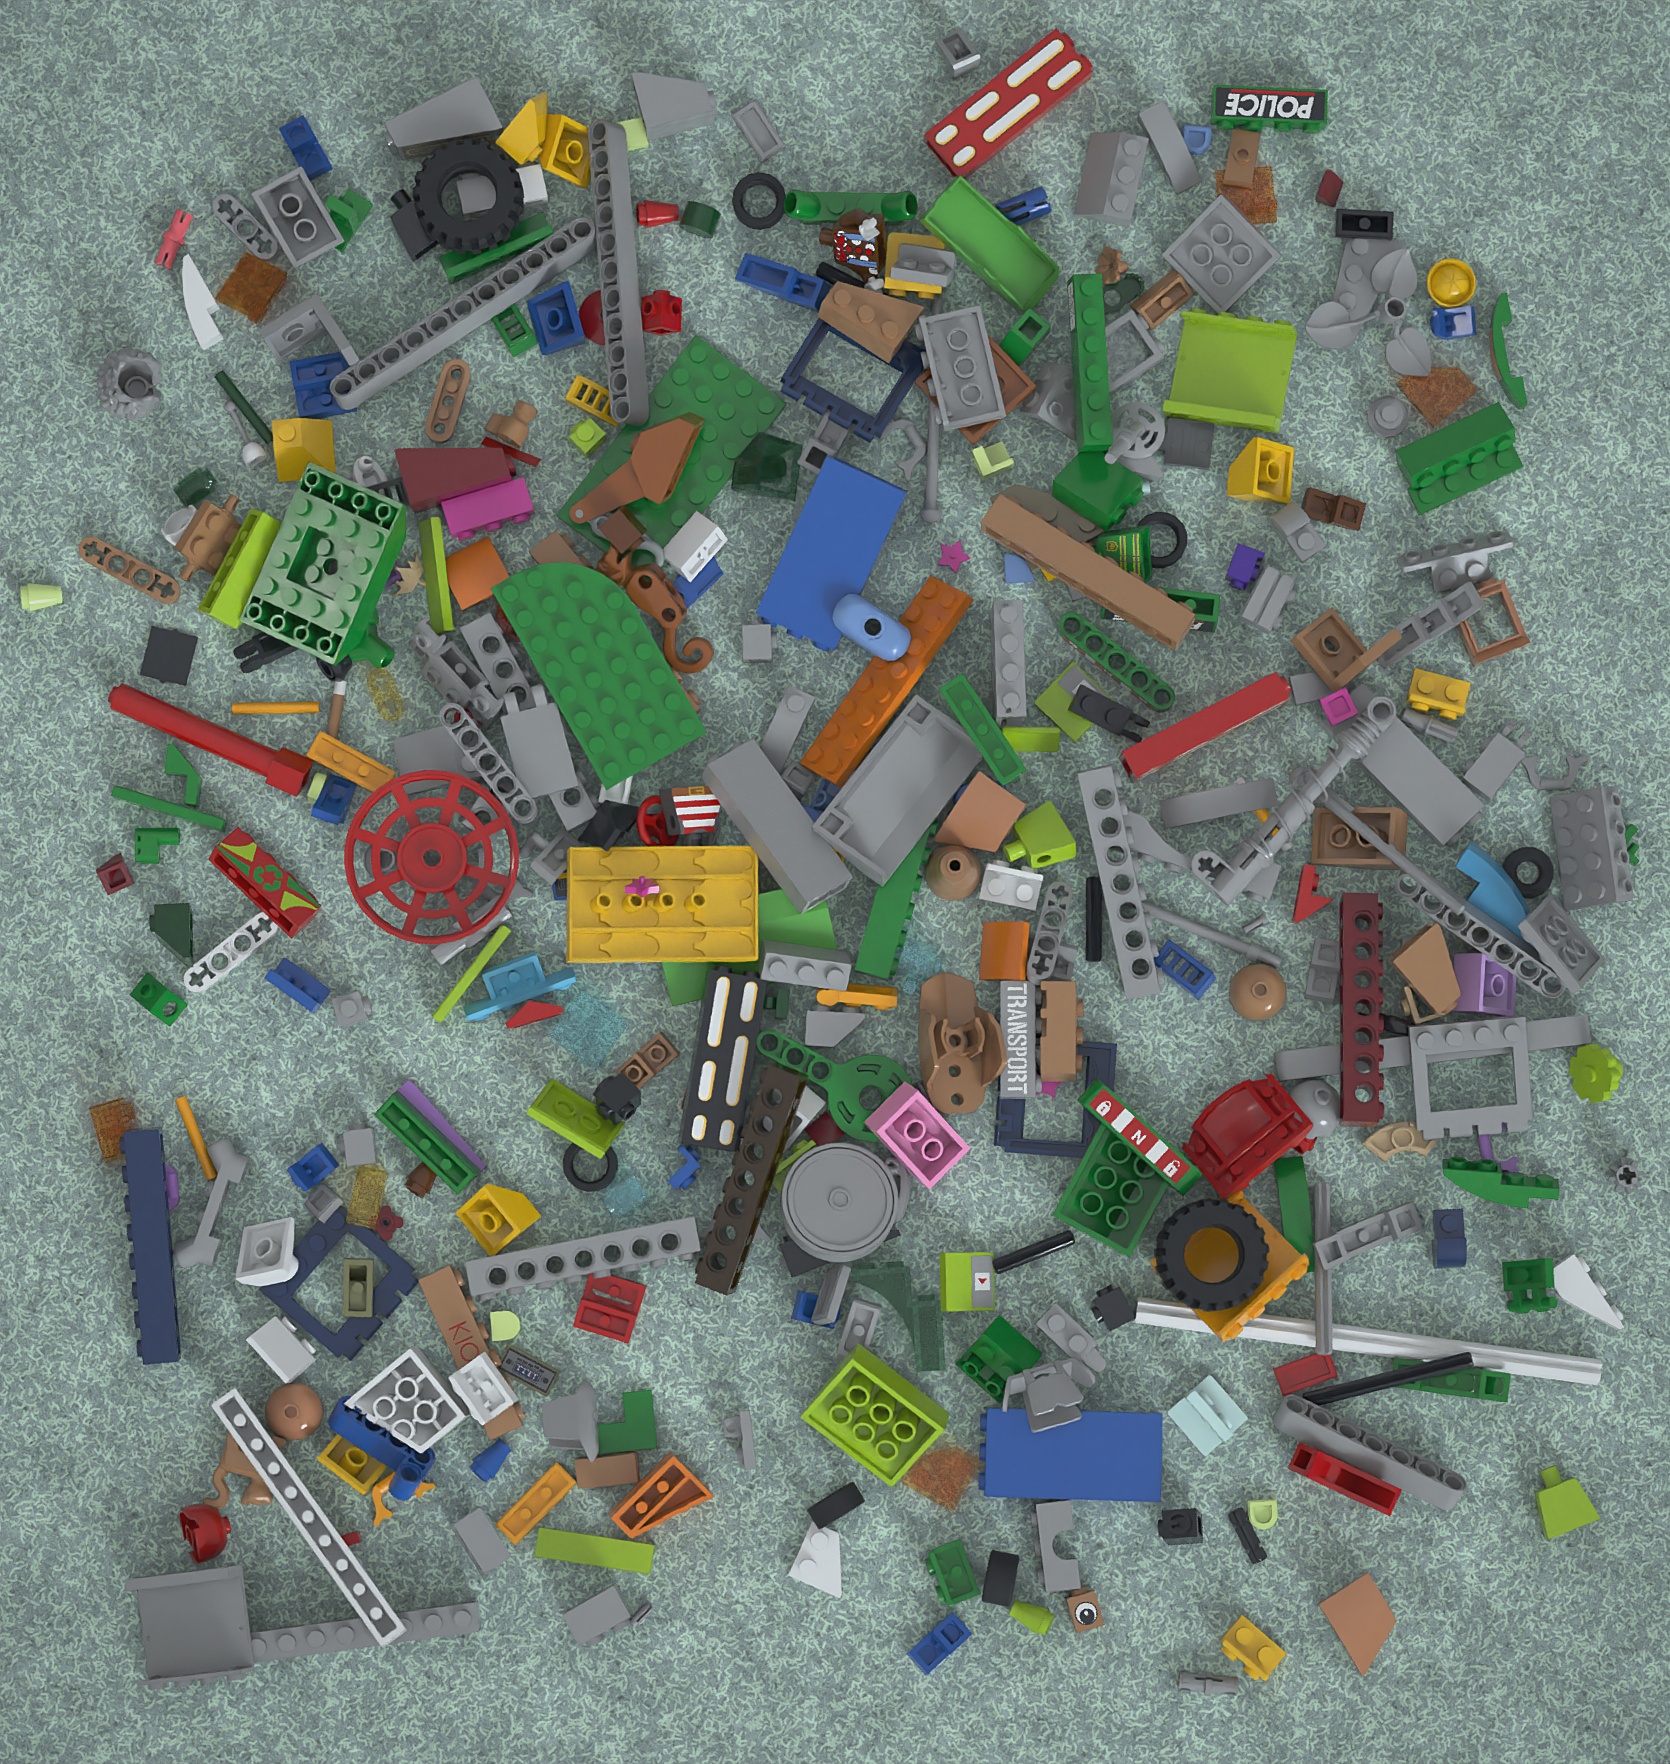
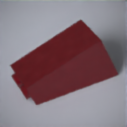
[394,448,517,514]

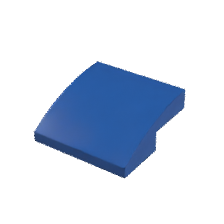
[289,352,357,419]

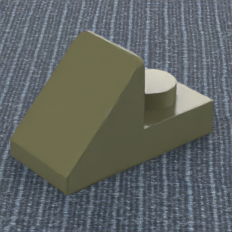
[343,1258,376,1317]

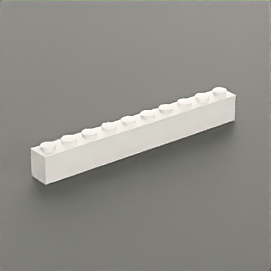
[211,1388,407,1648]

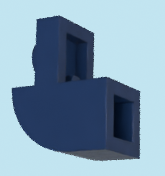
[1432,1208,1467,1269]

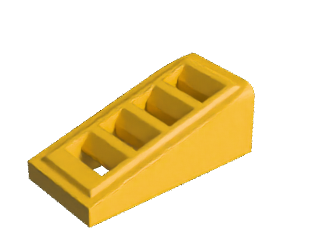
[565,374,619,428]

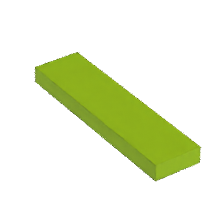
[418,517,454,636]
[432,925,511,1023]
[535,1527,655,1574]

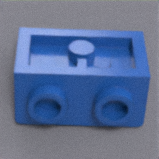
[264,958,331,1014]

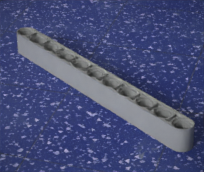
[588,119,649,426]
[330,217,597,410]
[1274,1015,1591,1082]

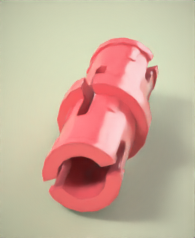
[154,209,193,269]

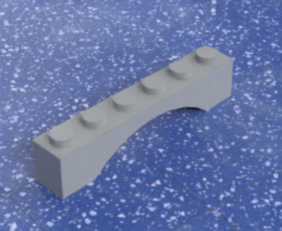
[1108,811,1282,903]

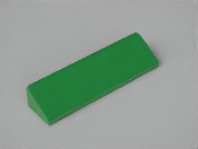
[374,1091,481,1195]

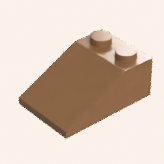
[1311,807,1408,870]

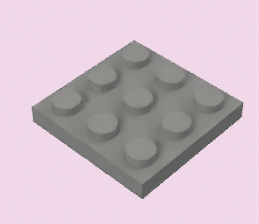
[1162,194,1282,313]
[1517,893,1606,994]

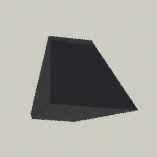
[578,800,639,852]

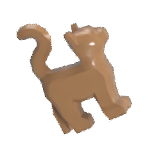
[203,1431,287,1510]

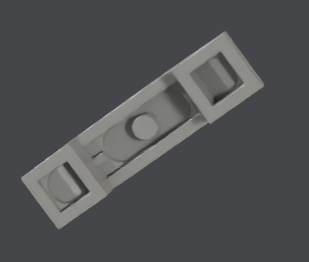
[1159,778,1279,829]
[1312,1202,1423,1271]

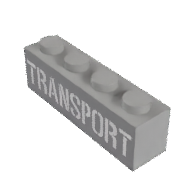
[1000,981,1042,1099]

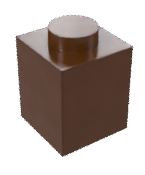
[598,505,647,554]

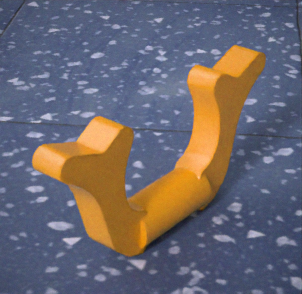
[372,1472,435,1526]

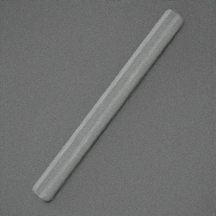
[1314,1182,1333,1355]

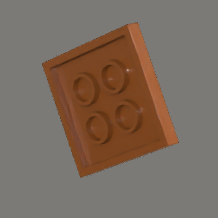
[915,334,1037,445]

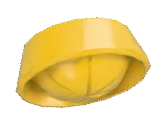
[1426,258,1476,307]

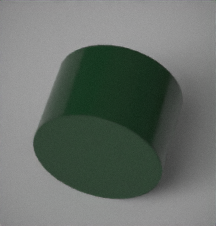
[679,201,721,239]

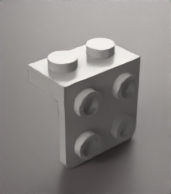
[1020,362,1077,441]

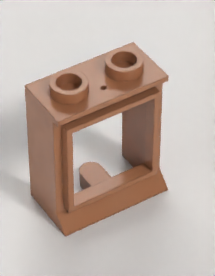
[1457,578,1531,667]

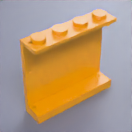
[1150,1191,1309,1343]

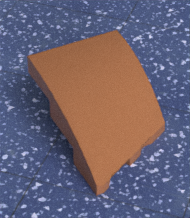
[934,771,1027,852]
[1318,1572,1396,1676]

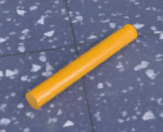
[232,701,319,714]
[175,1096,217,1181]

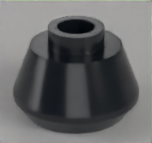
[316,654,353,682]

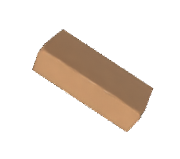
[1129,270,1195,331]

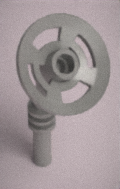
[1105,402,1165,464]

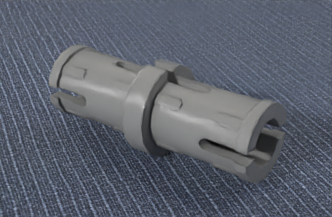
[1178,1672,1238,1696]

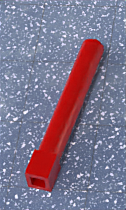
[108,683,314,797]

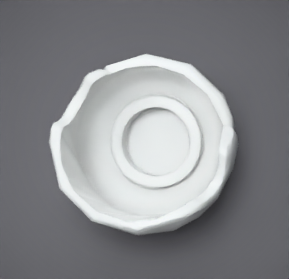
[161,505,198,546]

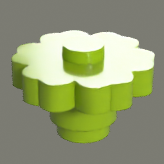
[1569,1043,1623,1104]

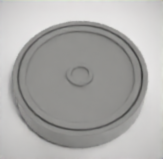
[780,1143,899,1262]

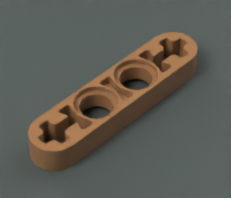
[78,537,181,604]

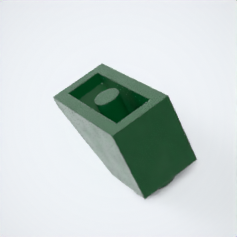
[149,903,193,967]

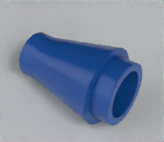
[469,1439,512,1483]

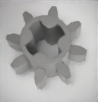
[1606,1158,1644,1194]

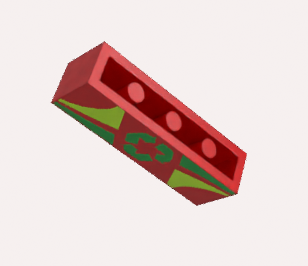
[208,827,321,939]

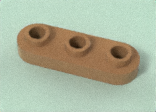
[425,359,471,444]

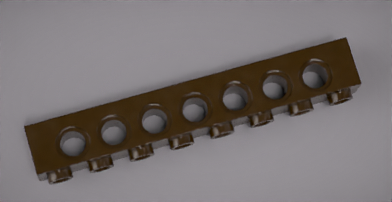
[695,1063,809,1296]

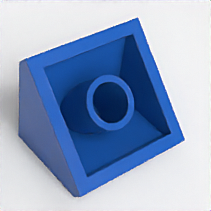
[527,281,585,355]

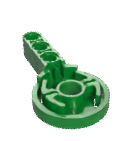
[756,1029,913,1142]

